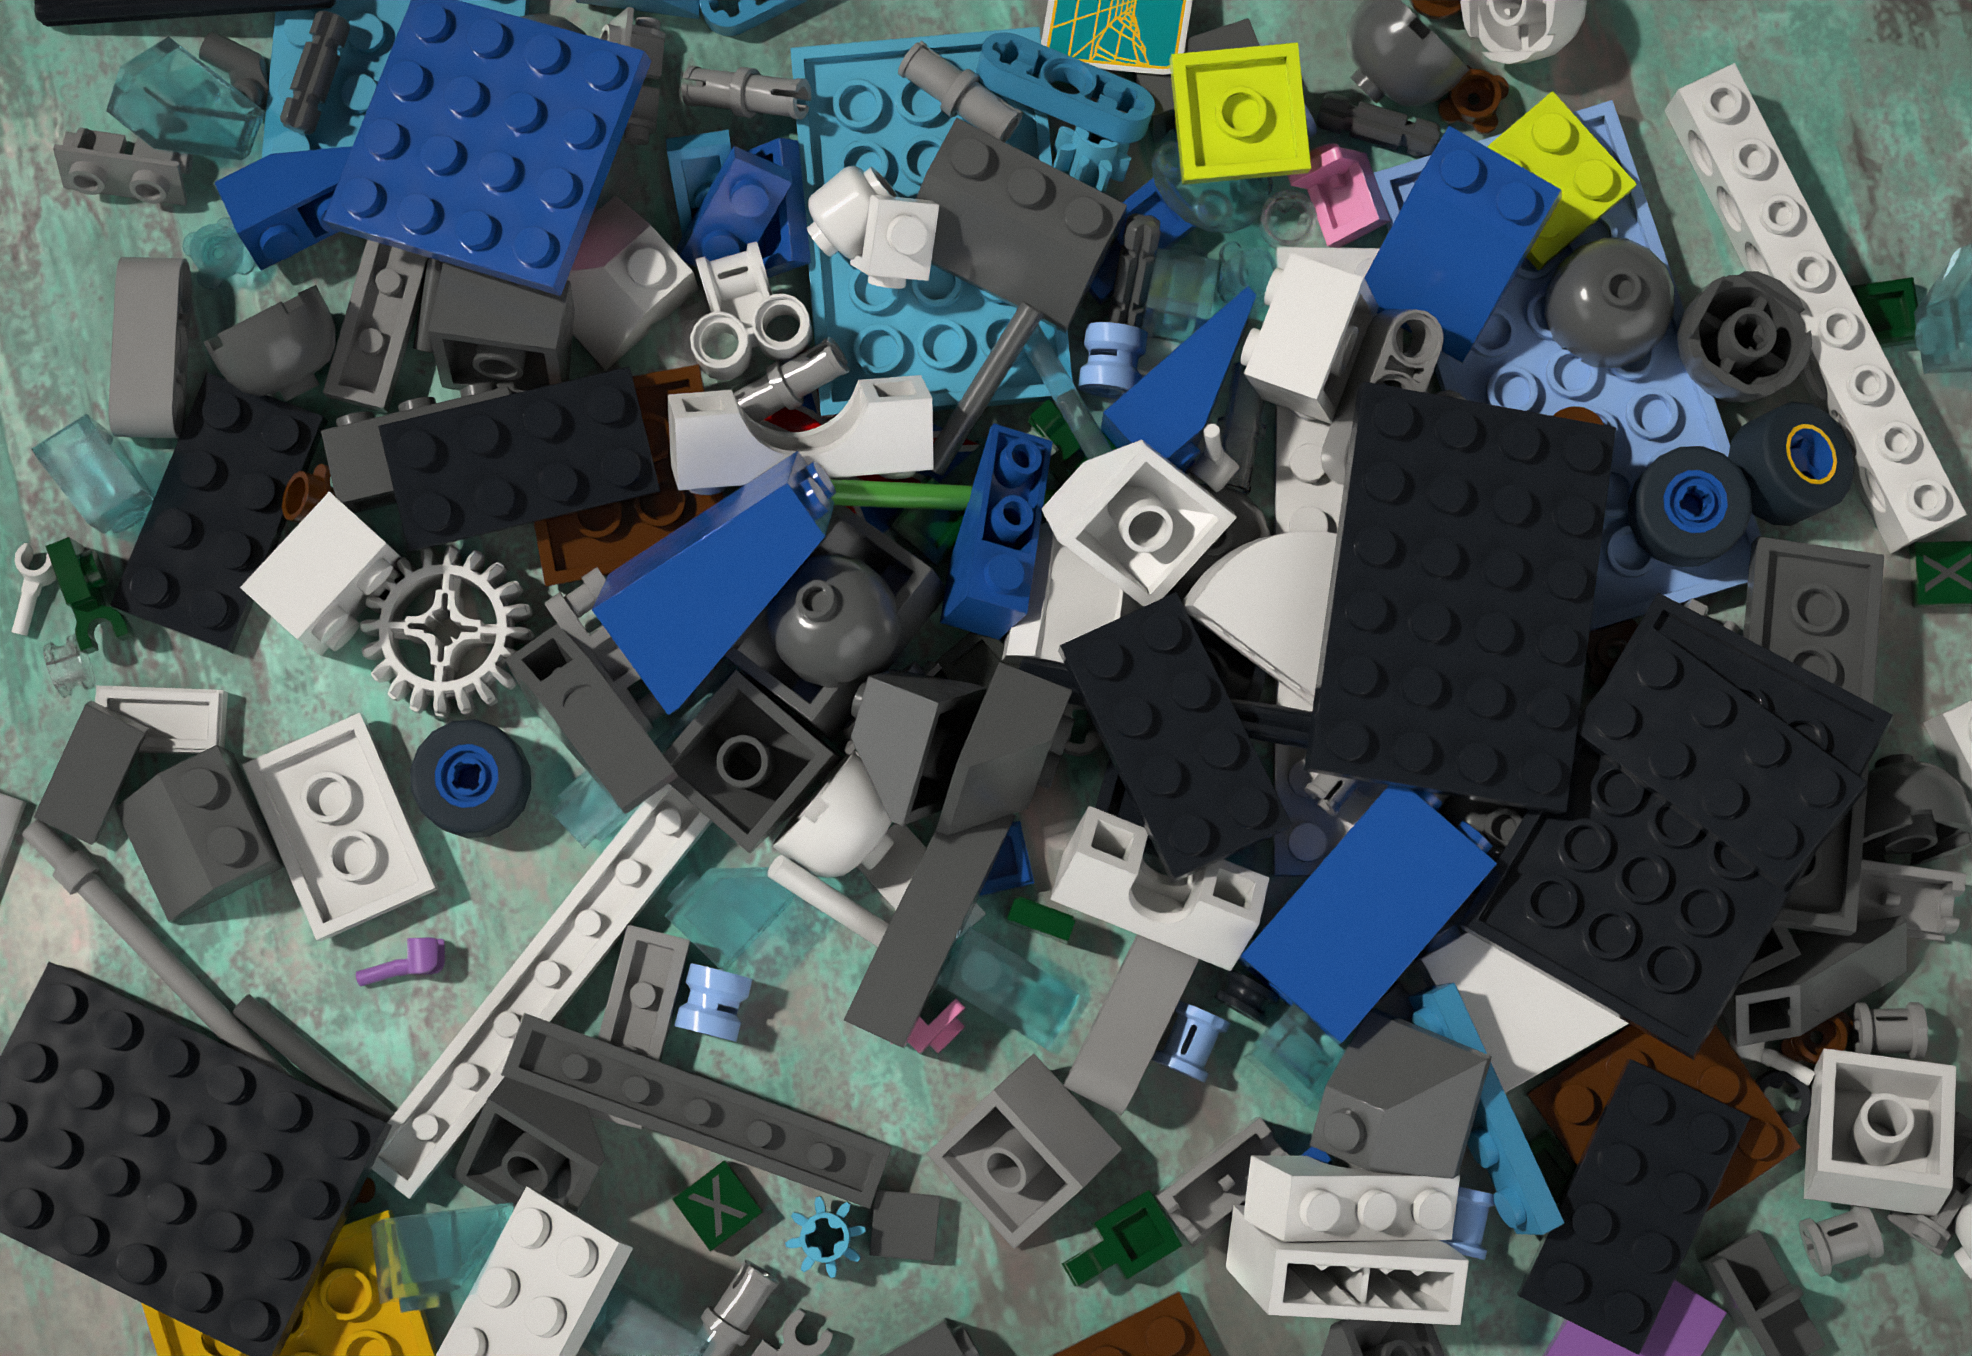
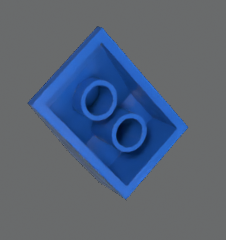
[1364,126,1562,363]
[1100,286,1257,475]

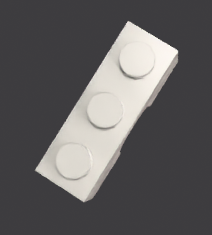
[1050,806,1269,971]
[1243,1155,1460,1242]

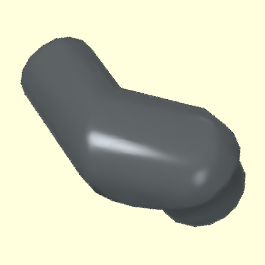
[199,31,269,113]

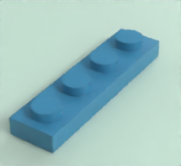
[1408,982,1564,1235]

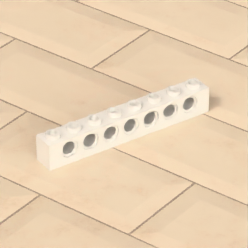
[1664,63,1967,554]

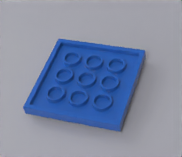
[323,0,651,296]

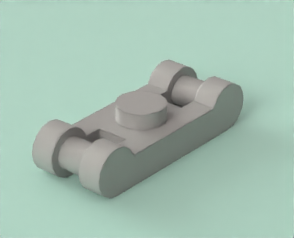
[544,567,691,733]

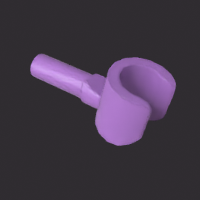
[356,937,445,986]

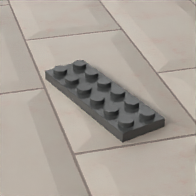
[1743,536,1884,936]

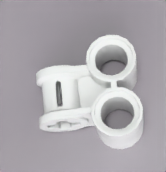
[690,241,813,381]

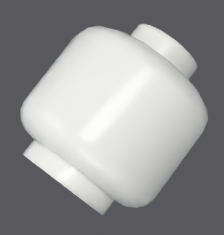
[807,166,899,260]

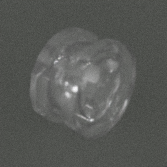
[1259,190,1317,250]
[43,634,96,698]

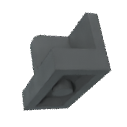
[1699,1229,1825,1356]

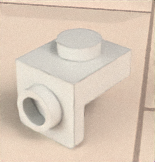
[850,195,939,289]

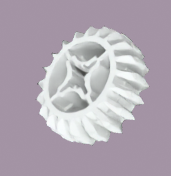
[360,545,535,718]

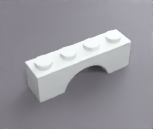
[668,375,934,495]

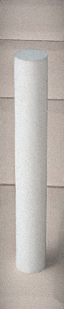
[767,855,889,947]

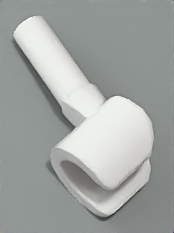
[1188,424,1240,493]
[12,543,57,636]
[1729,1034,1815,1086]

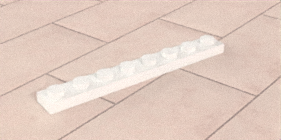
[371,784,712,1199]

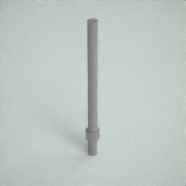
[22,819,294,1078]

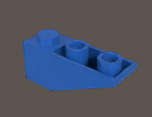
[214,146,353,271]
[940,423,1053,640]

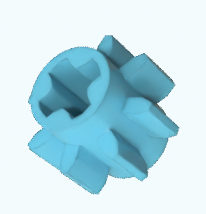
[1053,126,1131,192]
[785,1196,867,1278]

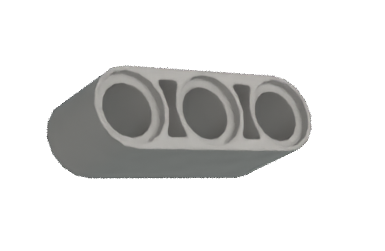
[109,257,191,438]
[1321,309,1444,485]
[1063,934,1199,1116]

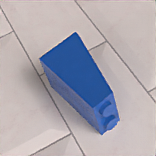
[592,451,836,715]
[1237,785,1497,1046]

